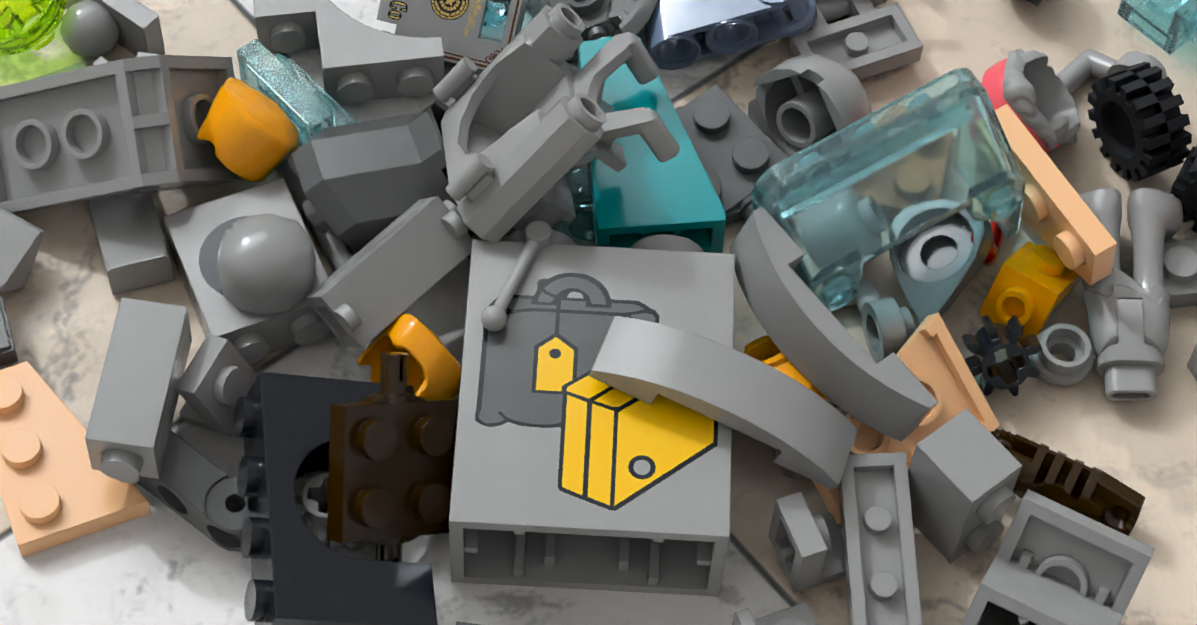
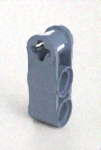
[644,0,817,70]

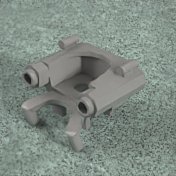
[433,3,680,242]

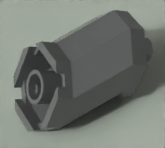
[287,99,458,253]

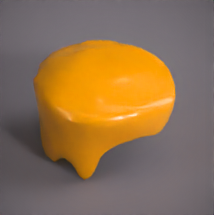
[197,77,300,182]
[357,313,462,398]

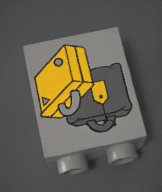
[449,228,735,597]

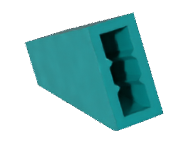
[578,36,726,253]

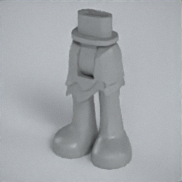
[1080,188,1183,401]

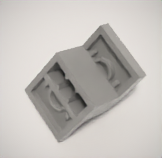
[962,489,1155,625]

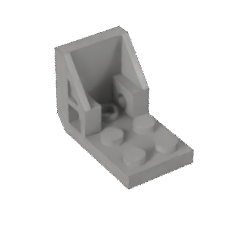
[0,55,245,214]

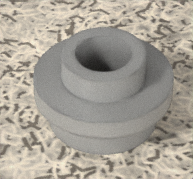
[1029,323,1094,385]

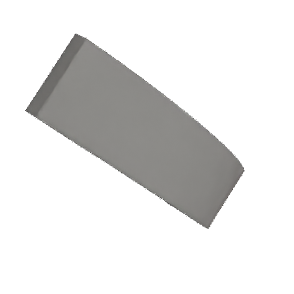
[729,206,938,442]
[589,316,858,490]

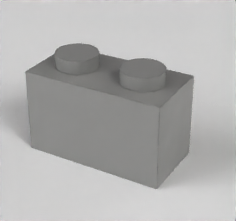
[908,408,1023,564]

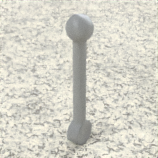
[481,220,552,331]

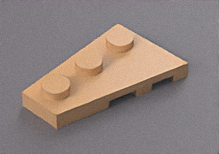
[812,312,1000,524]

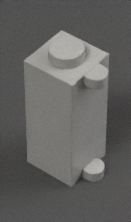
[305,196,472,348]
[85,297,192,483]

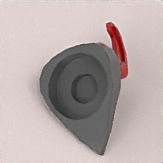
[887,196,1005,323]

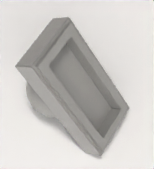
[60,0,165,58]

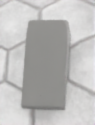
[88,193,175,295]

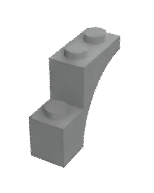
[253,0,445,105]

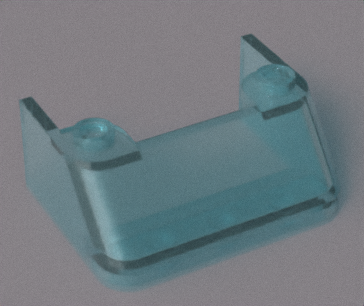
[752,68,1026,311]

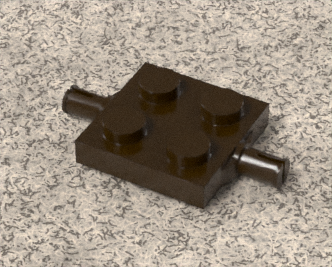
[327,352,458,562]

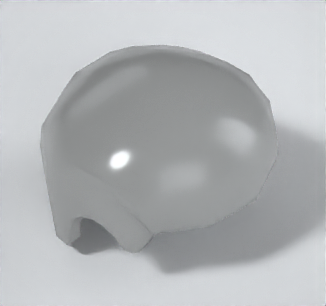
[217,213,316,315]

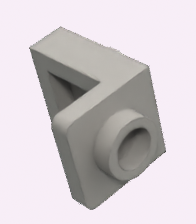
[175,334,258,436]

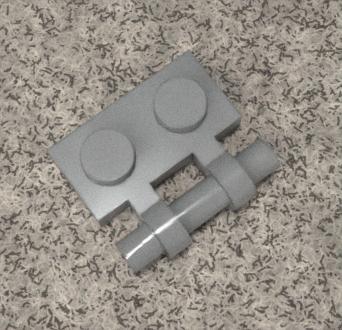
[784,0,923,80]

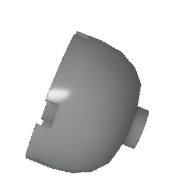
[748,55,872,181]

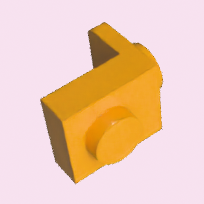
[980,241,1080,338]

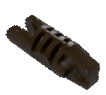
[990,429,1145,536]

